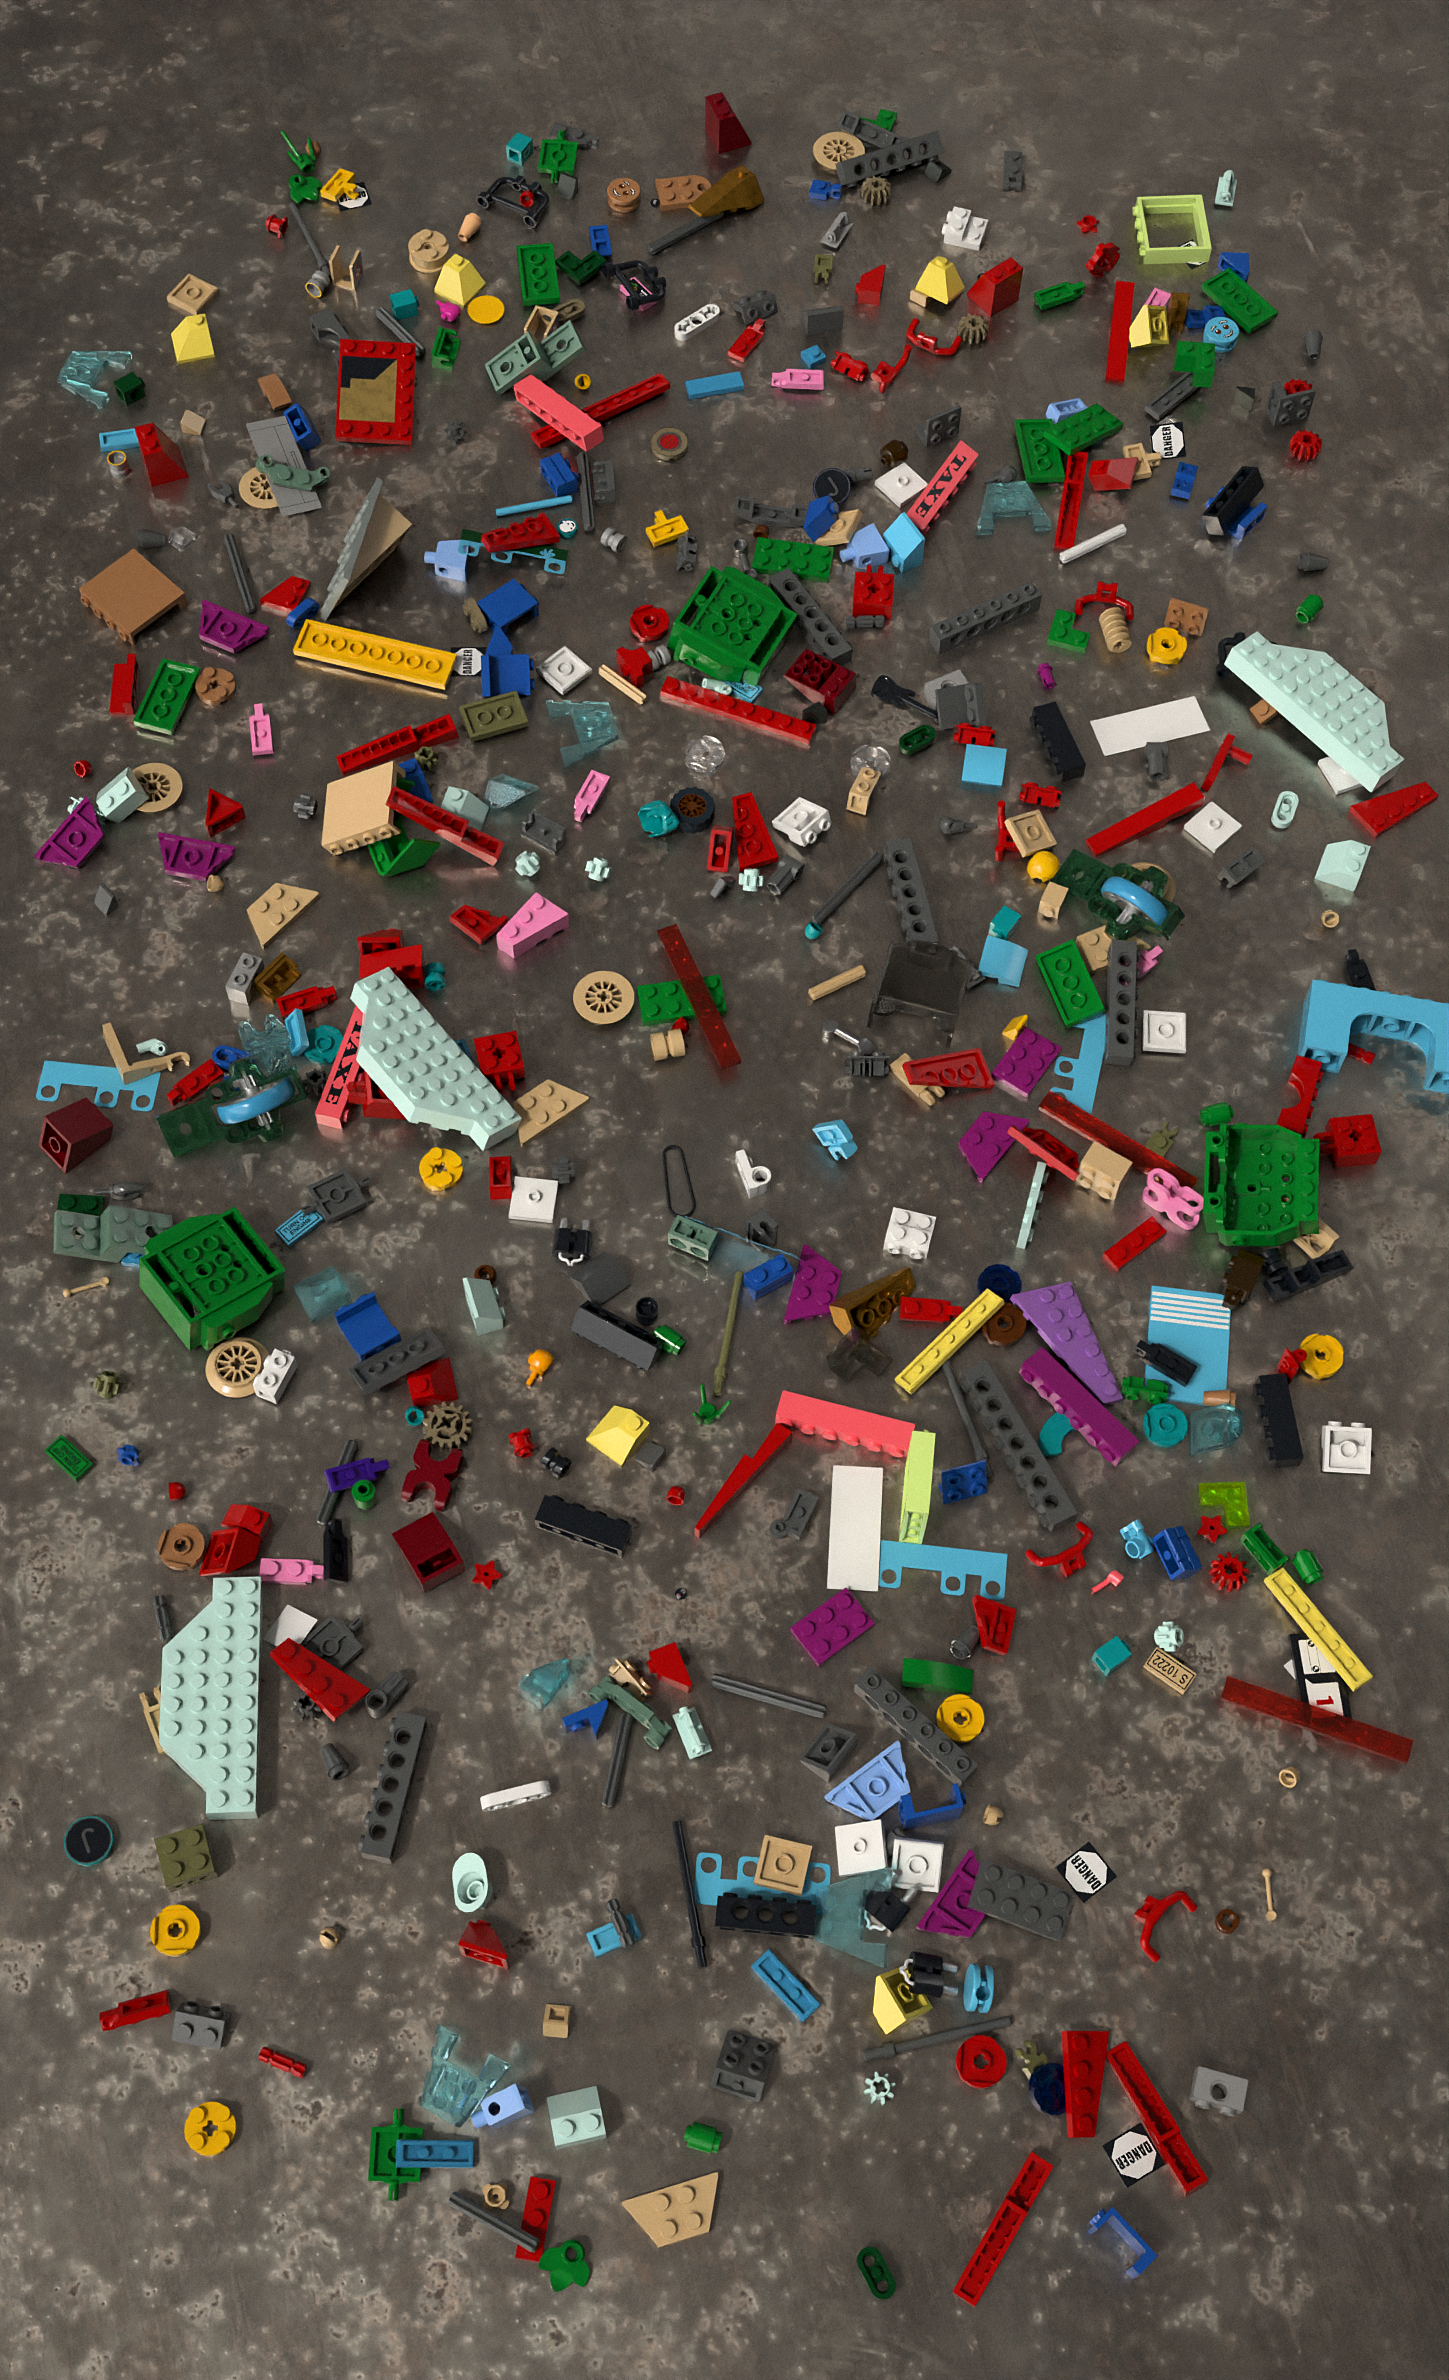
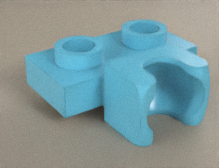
[813,1119,858,1160]

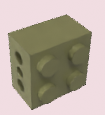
[154,1824,219,1893]

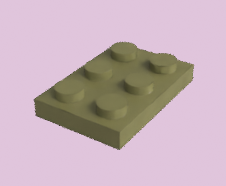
[459,691,529,742]

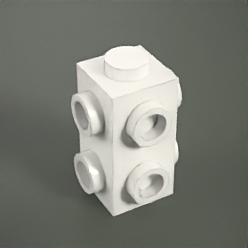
[253,1349,298,1404]

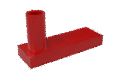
[1200,733,1253,792]

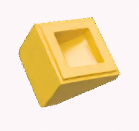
[1002,1014,1028,1041]

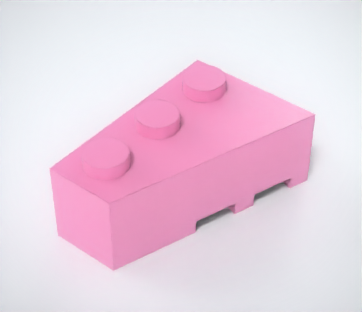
[496,893,570,959]

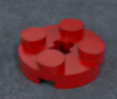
[1085,242,1120,278]
[630,604,669,643]
[955,2035,1007,2089]

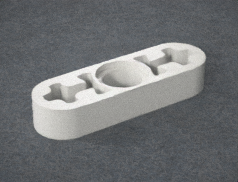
[674,304,720,341]
[480,1780,551,1812]

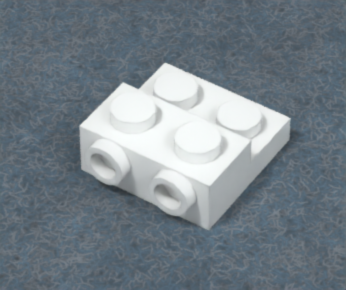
[942,206,988,251]
[772,797,832,847]
[883,1207,936,1259]
[1321,1421,1372,1474]

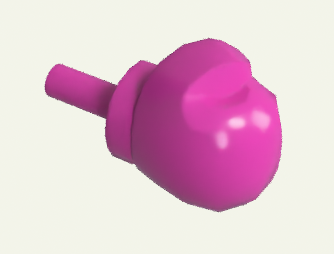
[436,300,462,322]

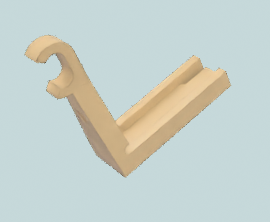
[102,1022,190,1085]

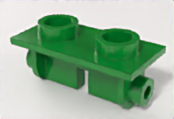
[1121,1376,1168,1404]

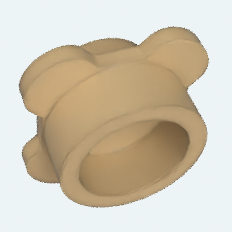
[482,2182,509,2211]

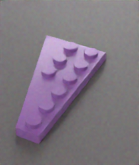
[1010,1281,1123,1406]

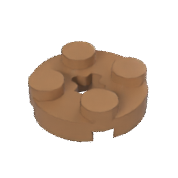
[195,667,236,706]
[158,1523,206,1571]

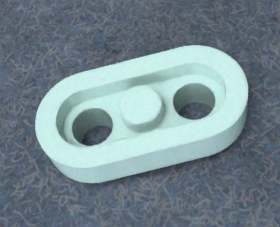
[1271,791,1299,828]

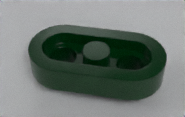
[898,725,936,755]
[856,2247,896,2300]

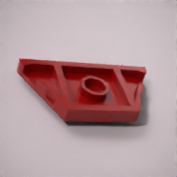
[1007,1125,1079,1181]

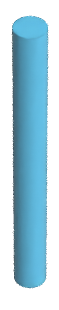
[495,495,572,517]

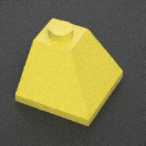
[434,253,486,308]
[916,256,965,304]
[1129,305,1170,348]
[171,313,215,364]
[586,1405,650,1467]
[873,1965,933,2035]

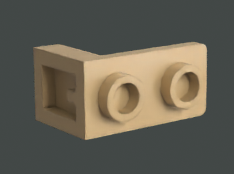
[846,767,881,816]

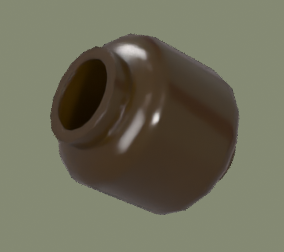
[880,440,909,469]

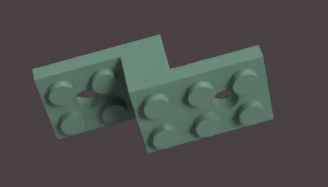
[484,320,586,395]
[54,1205,173,1263]

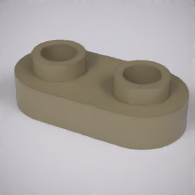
[551,299,585,326]
[463,597,488,633]

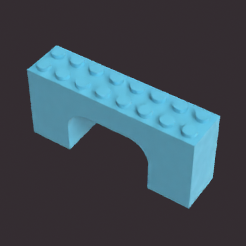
[1297,980,1449,1094]

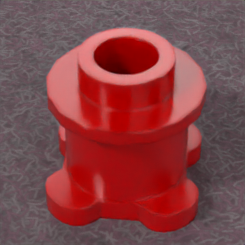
[265,214,289,239]
[508,1428,536,1458]

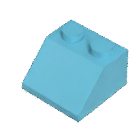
[883,512,925,573]

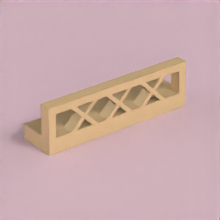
[1281,1198,1340,1259]

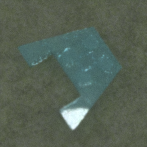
[56,351,132,410]
[976,481,1052,535]
[545,699,619,767]
[814,1867,892,1968]
[420,2024,512,2128]

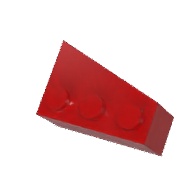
[359,944,425,988]

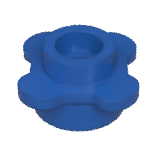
[116,1445,140,1466]

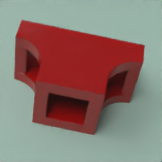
[616,647,652,689]

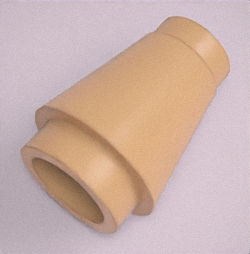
[458,213,482,242]

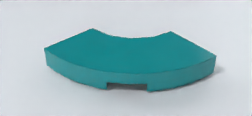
[1037,1412,1075,1458]

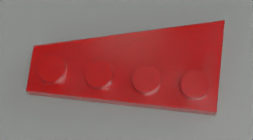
[732,792,779,872]
[902,1048,995,1089]
[270,1638,371,1722]

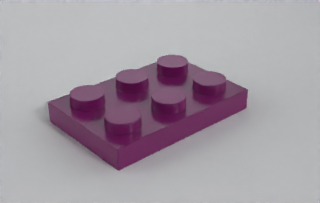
[991,1027,1062,1098]
[790,1587,875,1667]

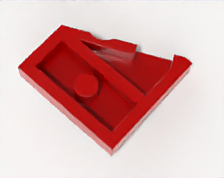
[260,576,311,613]
[450,905,508,945]
[972,1595,1017,1656]

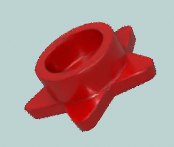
[1076,215,1100,234]
[1197,1515,1227,1543]
[472,1560,502,1590]

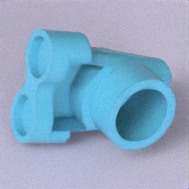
[1119,1519,1154,1559]

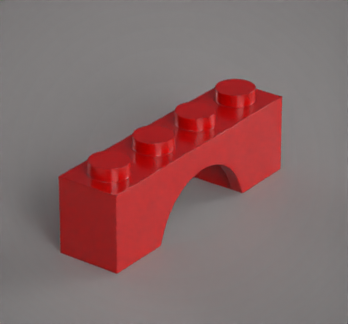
[1276,1055,1324,1137]

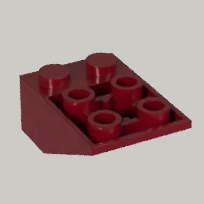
[784,649,856,715]
[392,1512,465,1593]

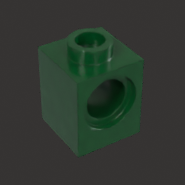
[113,371,146,406]

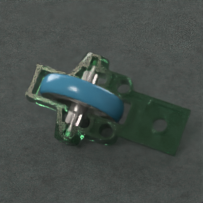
[1050,849,1185,941]
[156,1057,309,1157]

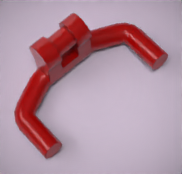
[906,318,963,356]
[871,345,912,394]
[1075,581,1134,621]
[995,801,1020,862]
[1025,1521,1094,1577]
[1134,1890,1198,1962]

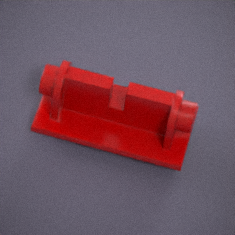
[830,351,870,382]
[953,723,996,747]
[1019,782,1062,808]
[1277,1348,1307,1384]

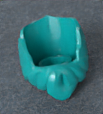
[637,800,680,837]

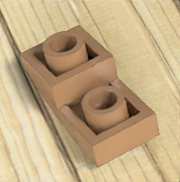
[258,373,292,411]

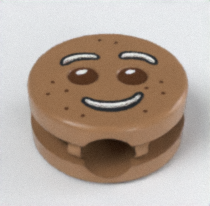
[607,178,641,213]

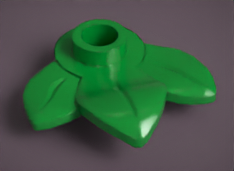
[288,174,323,204]
[538,2239,590,2292]

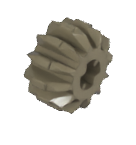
[861,175,892,206]
[957,313,989,345]

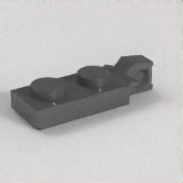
[550,123,600,150]

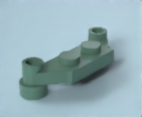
[256,455,330,492]
[588,1677,672,1749]

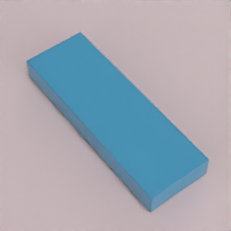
[685,371,744,400]
[751,1949,821,2023]
[396,2139,474,2169]

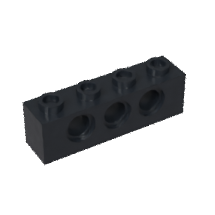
[715,1892,817,1939]

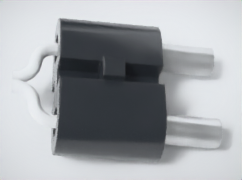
[552,1218,593,1266]
[859,1870,918,1932]
[899,1951,958,1998]

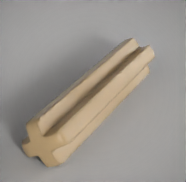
[599,664,647,705]
[808,965,866,1000]

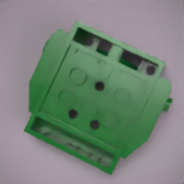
[667,566,798,687]
[1203,1123,1321,1246]
[139,1206,286,1351]

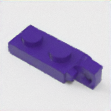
[324,1457,390,1493]

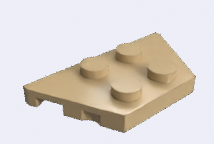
[247,883,320,949]
[1076,922,1151,975]
[513,1079,590,1147]
[622,2172,718,2248]

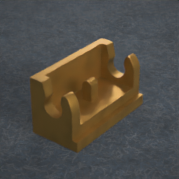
[1167,292,1190,335]
[253,952,302,1004]

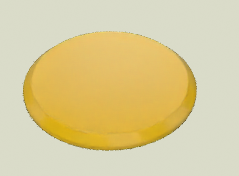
[468,295,504,324]

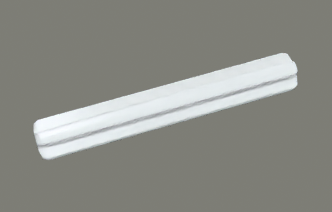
[1059,524,1127,563]

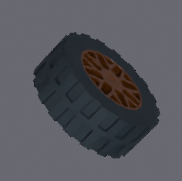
[670,787,715,834]

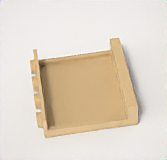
[321,761,406,855]

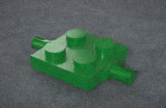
[538,130,578,184]
[368,2108,424,2202]

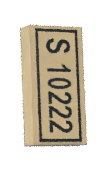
[1143,1647,1197,1695]

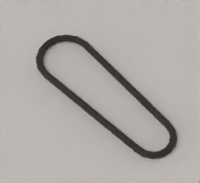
[662,1145,696,1218]

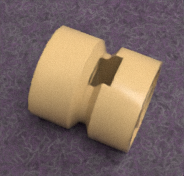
[650,1028,685,1061]

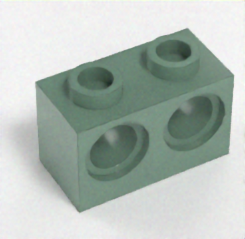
[668,1215,718,1261]

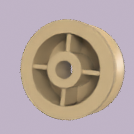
[408,229,450,274]

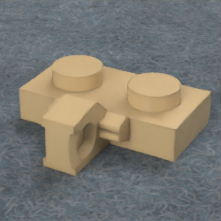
[1123,443,1162,480]

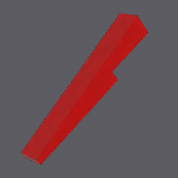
[1105,281,1135,382]
[1054,451,1088,550]
[336,714,460,775]
[1086,782,1205,857]
[385,786,505,866]
[694,1423,792,1538]
[1106,2041,1208,2197]
[952,2151,1054,2307]

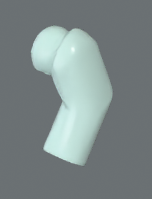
[702,678,732,696]
[136,1038,168,1056]

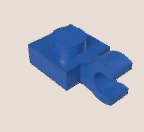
[809,179,842,200]

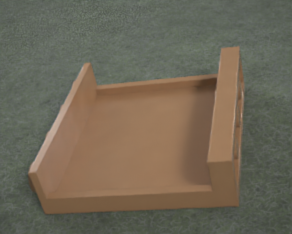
[79,548,188,645]

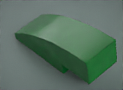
[901,1658,973,1695]

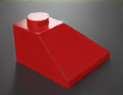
[1088,457,1138,491]
[357,929,404,955]
[406,1357,459,1408]
[199,1527,261,1576]
[458,1920,510,1970]

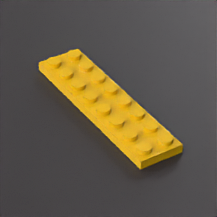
[293,619,457,690]

